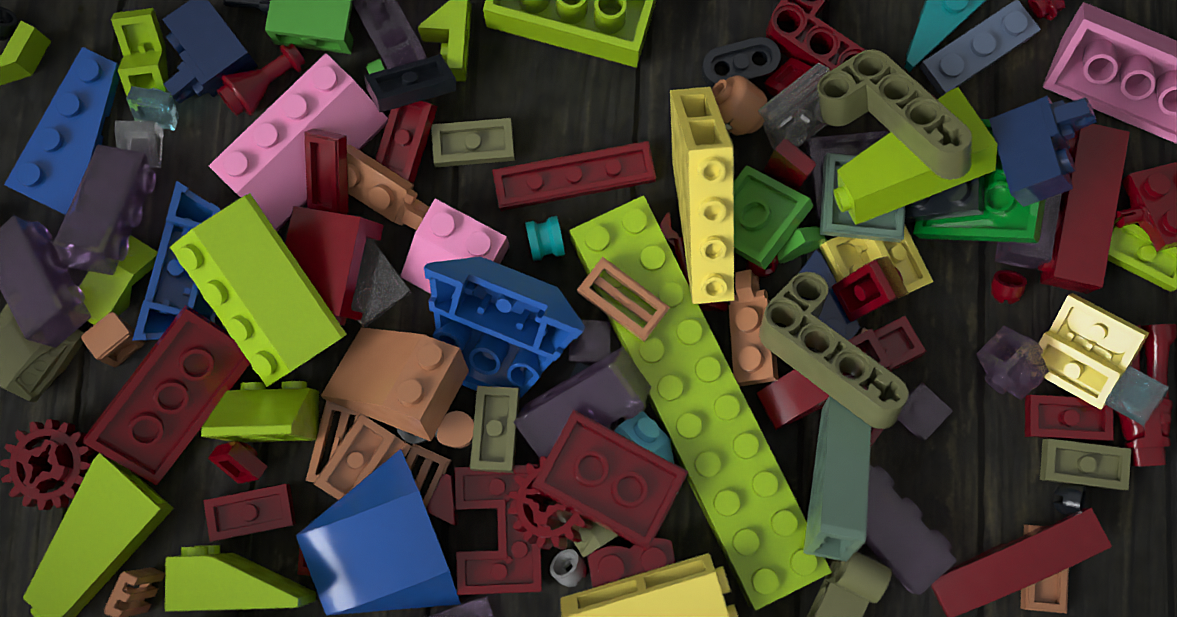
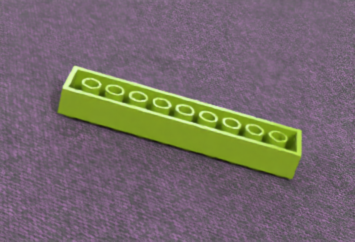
[570,195,832,611]

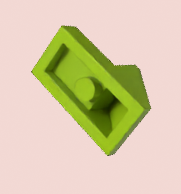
[418,0,472,81]

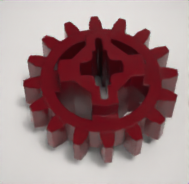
[0,419,96,510]
[508,456,593,550]

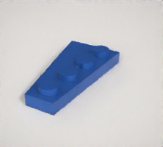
[4,47,120,222]

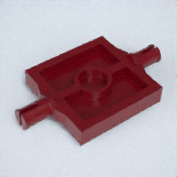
[1114,162,1177,252]

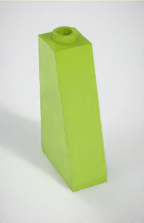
[833,87,997,225]
[23,453,174,617]

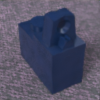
[162,0,258,103]
[989,96,1097,207]

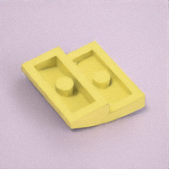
[820,226,933,299]
[1026,293,1149,410]

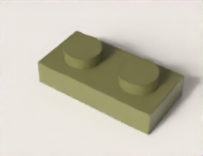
[431,118,515,167]
[470,386,520,473]
[1040,438,1131,491]

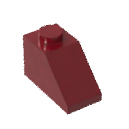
[831,256,908,322]

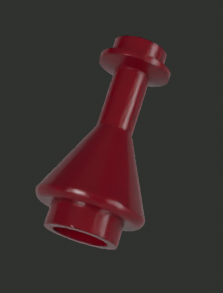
[217,43,305,116]

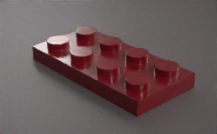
[83,305,250,485]

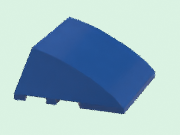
[132,181,227,341]
[424,256,585,398]
[296,449,461,615]

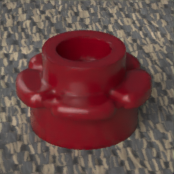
[1028,0,1065,20]

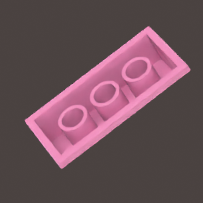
[1043,2,1177,144]
[209,53,388,232]

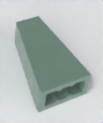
[803,395,871,562]

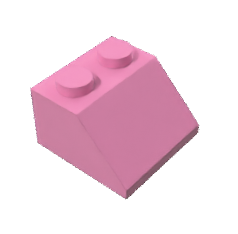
[400,199,510,294]

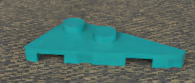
[904,0,987,72]

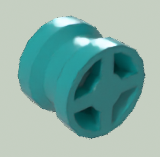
[525,216,565,262]

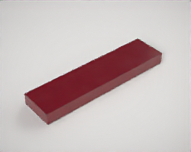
[492,141,656,211]

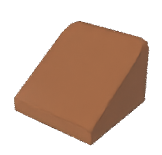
[81,312,146,367]

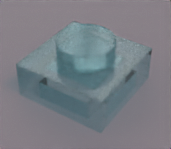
[126,86,179,130]
[1105,366,1169,426]

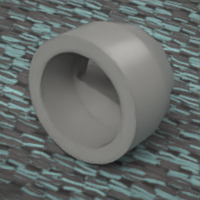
[550,549,587,587]

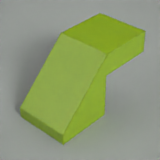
[111,8,170,105]
[0,21,51,86]
[68,233,158,325]

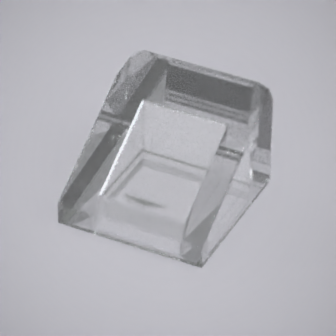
[115,121,163,168]

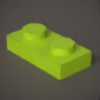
[1108,221,1177,292]

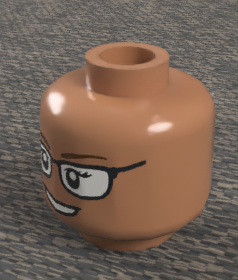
[712,75,768,136]

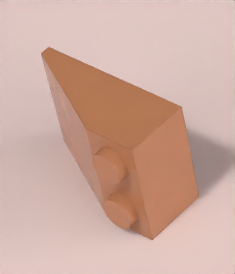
[321,327,469,441]

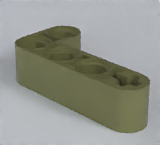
[817,49,972,180]
[759,272,908,429]
[807,551,892,617]

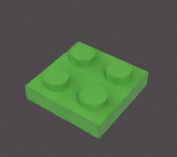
[733,165,813,270]

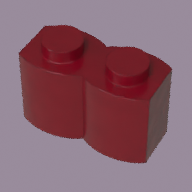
[587,537,676,588]

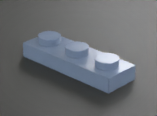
[919,0,1041,96]

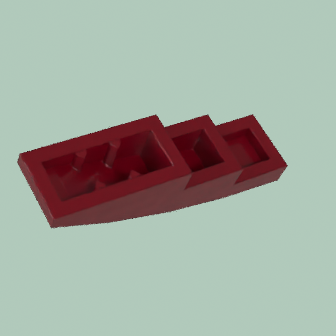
[928,508,1112,617]

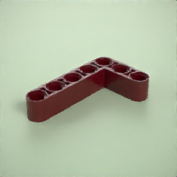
[766,0,935,113]

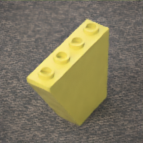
[670,87,734,304]
[560,553,738,617]

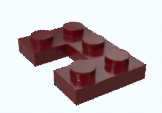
[455,464,542,595]

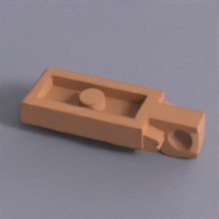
[347,144,430,230]
[729,269,779,386]

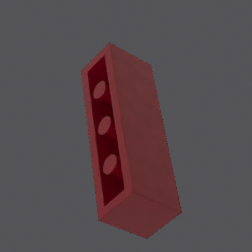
[1038,124,1130,294]

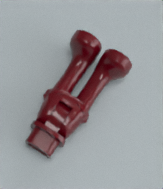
[1114,324,1177,466]

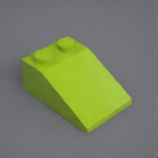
[201,381,319,442]
[165,545,316,611]

